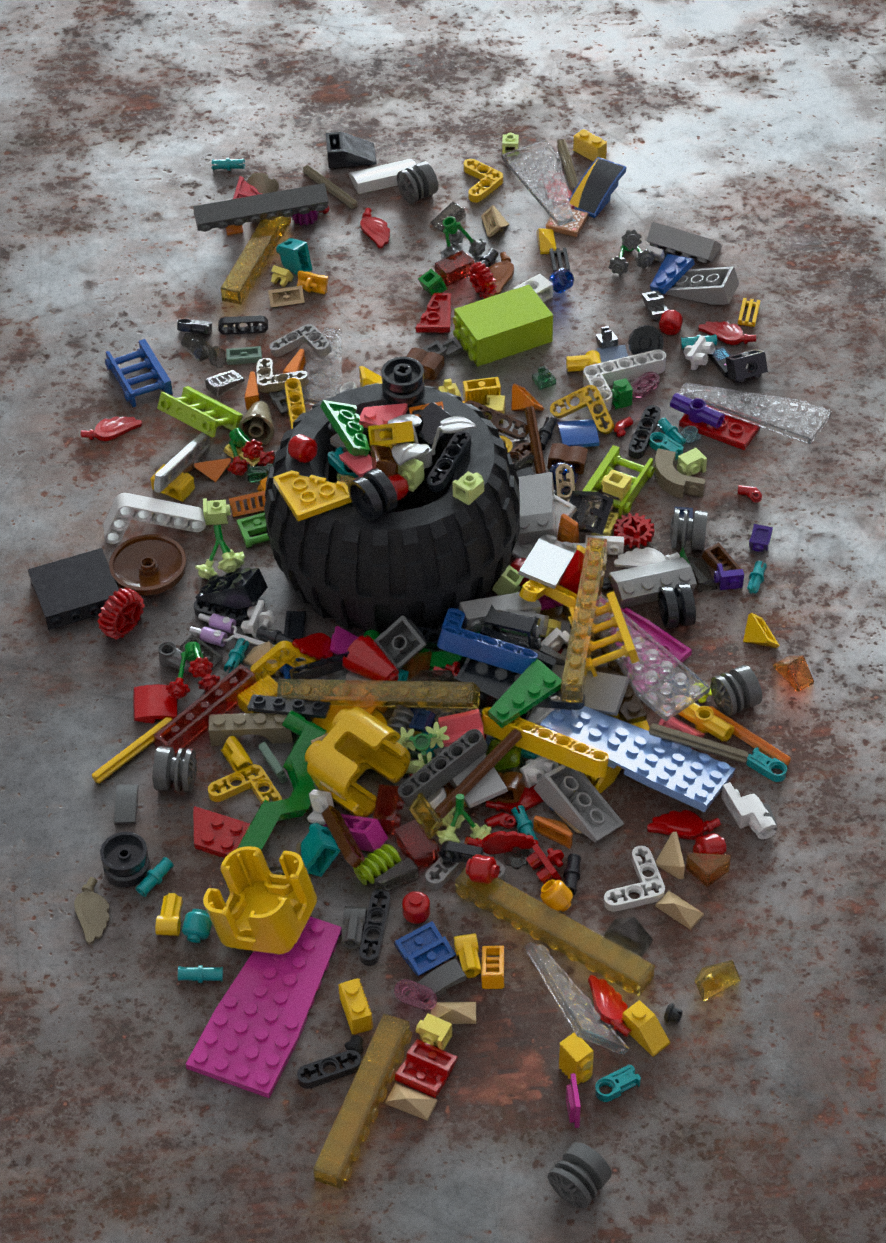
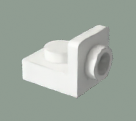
[541,628,575,652]
[307,789,334,825]

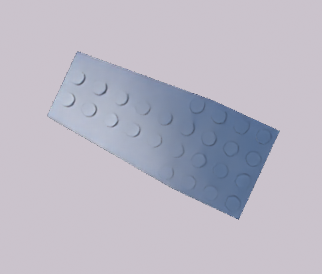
[540,698,736,812]

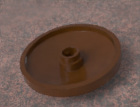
[109,534,187,596]

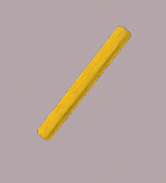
[92,717,174,783]

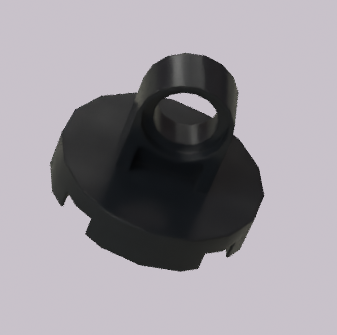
[628,325,664,355]

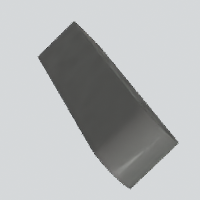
[398,729,488,808]

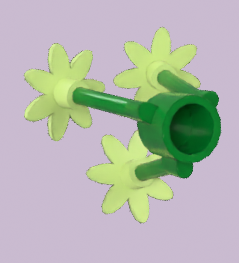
[398,722,450,772]

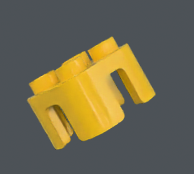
[305,707,411,817]
[203,846,317,954]

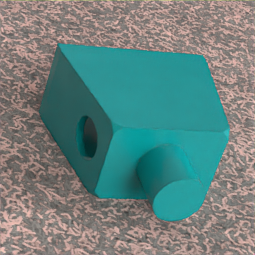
[276,238,313,276]
[301,823,340,877]

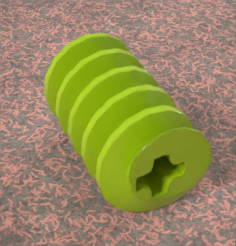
[353,844,402,885]

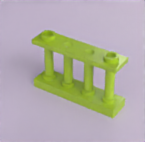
[157,386,243,438]
[583,445,655,519]

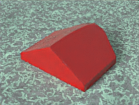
[559,550,598,595]

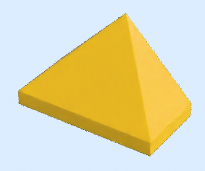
[536,228,556,255]
[743,613,780,648]

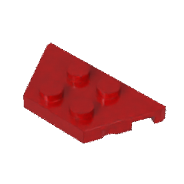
[193,806,250,858]

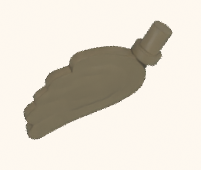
[74,877,110,944]

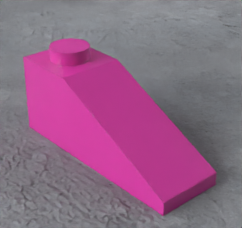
[322,814,388,852]

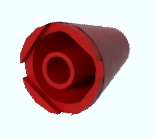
[342,635,399,686]

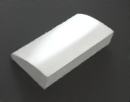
[349,159,416,194]

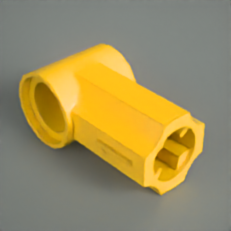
[566,350,601,372]
[155,893,183,936]
[453,933,481,978]

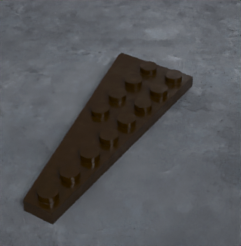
[540,598,647,724]

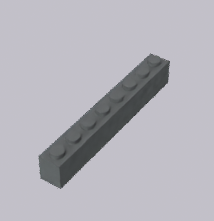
[193,183,329,232]

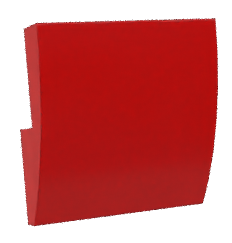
[133,684,177,724]
[394,1039,458,1098]

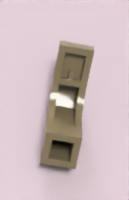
[654,449,706,499]

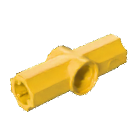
[675,697,734,742]

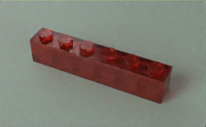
[153,664,256,757]

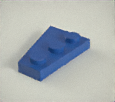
[650,254,695,294]

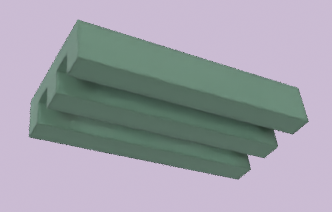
[226,346,262,365]
[259,741,289,784]

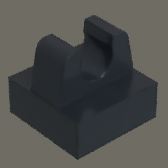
[596,326,618,349]

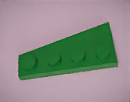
[320,400,370,456]
[488,659,564,728]

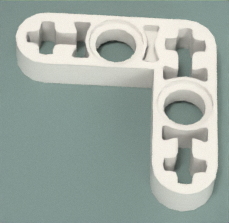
[604,846,665,912]

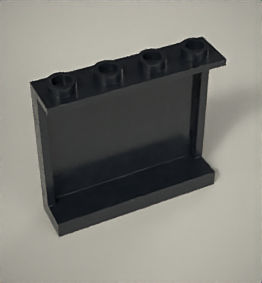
[28,548,119,630]
[451,626,557,720]

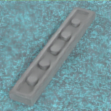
[154,432,210,493]

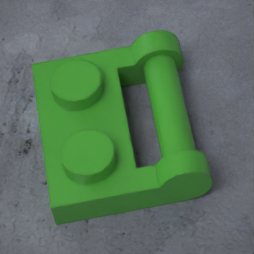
[237,512,270,548]

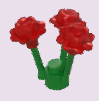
[228,428,275,476]
[166,642,221,699]

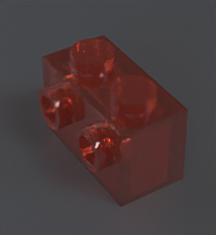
[435,250,474,287]
[373,784,404,835]
[394,819,439,872]

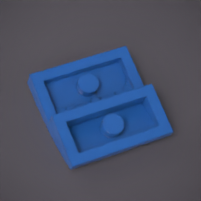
[558,419,599,447]
[394,921,456,977]

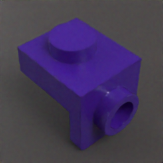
[749,524,773,552]
[714,563,744,590]

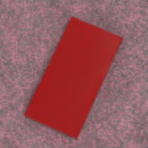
[679,404,761,450]

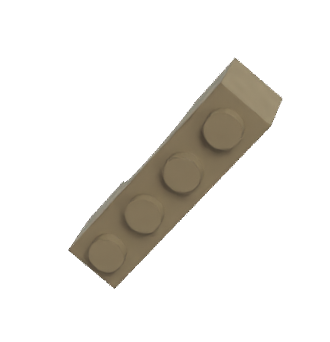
[209,713,293,746]

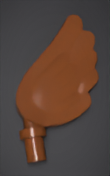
[489,252,514,295]

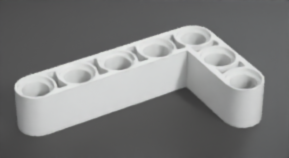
[583,350,666,412]
[103,493,206,544]

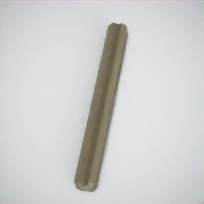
[557,139,578,193]
[303,165,358,209]
[649,723,749,763]

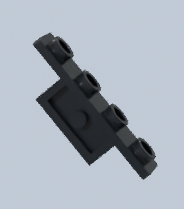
[247,694,331,722]

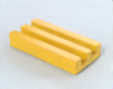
[738,298,760,327]

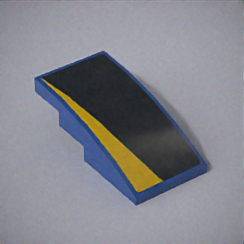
[568,157,626,218]

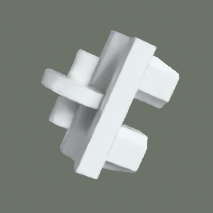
[683,336,715,370]
[241,600,276,639]
[520,756,559,788]

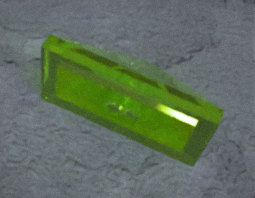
[485,739,522,770]

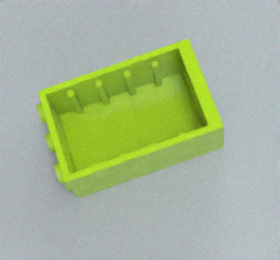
[453,284,553,367]

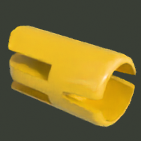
[221,736,253,772]

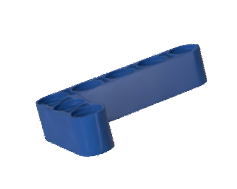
[437,608,538,674]

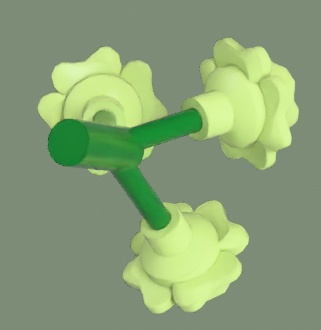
[195,524,245,579]
[436,794,492,844]

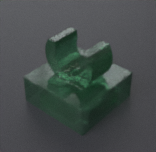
[532,366,556,390]

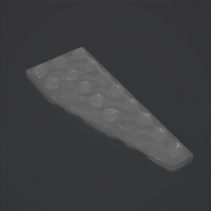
[502,139,573,226]
[678,383,832,444]
[584,592,710,721]

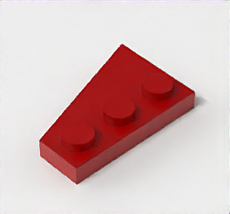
[415,293,451,333]

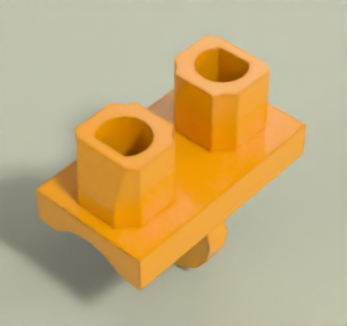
[297,270,328,294]

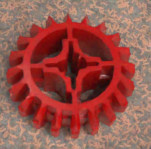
[97,588,145,640]

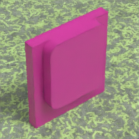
[330,626,358,655]
[566,1073,581,1128]

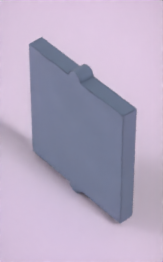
[596,345,628,363]

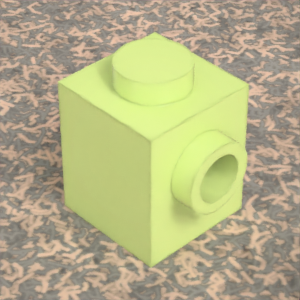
[492,565,524,596]

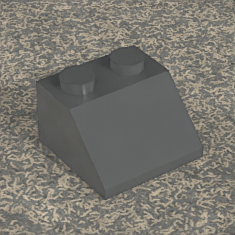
[374,615,427,670]

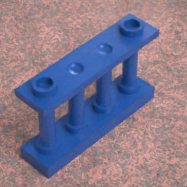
[105,339,173,407]

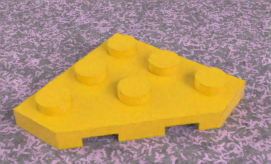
[273,470,352,521]

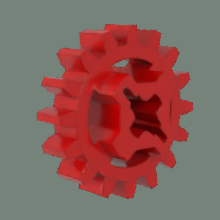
[468,261,497,299]
[613,513,655,548]

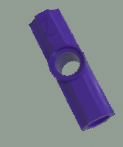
[670,393,725,429]

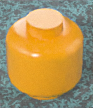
[540,879,573,912]

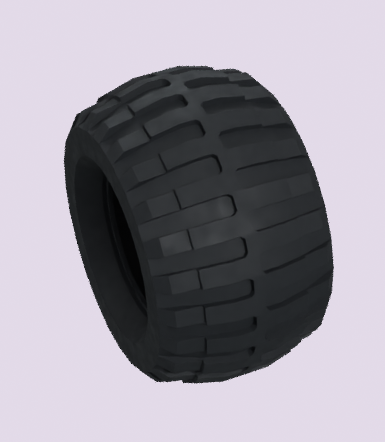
[264,383,520,632]

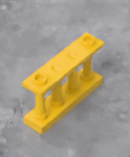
[568,591,640,677]

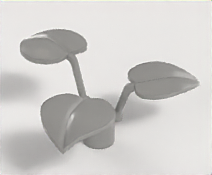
[387,414,476,468]

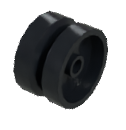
[381,356,425,405]
[348,468,398,522]
[658,582,696,629]
[100,832,151,887]

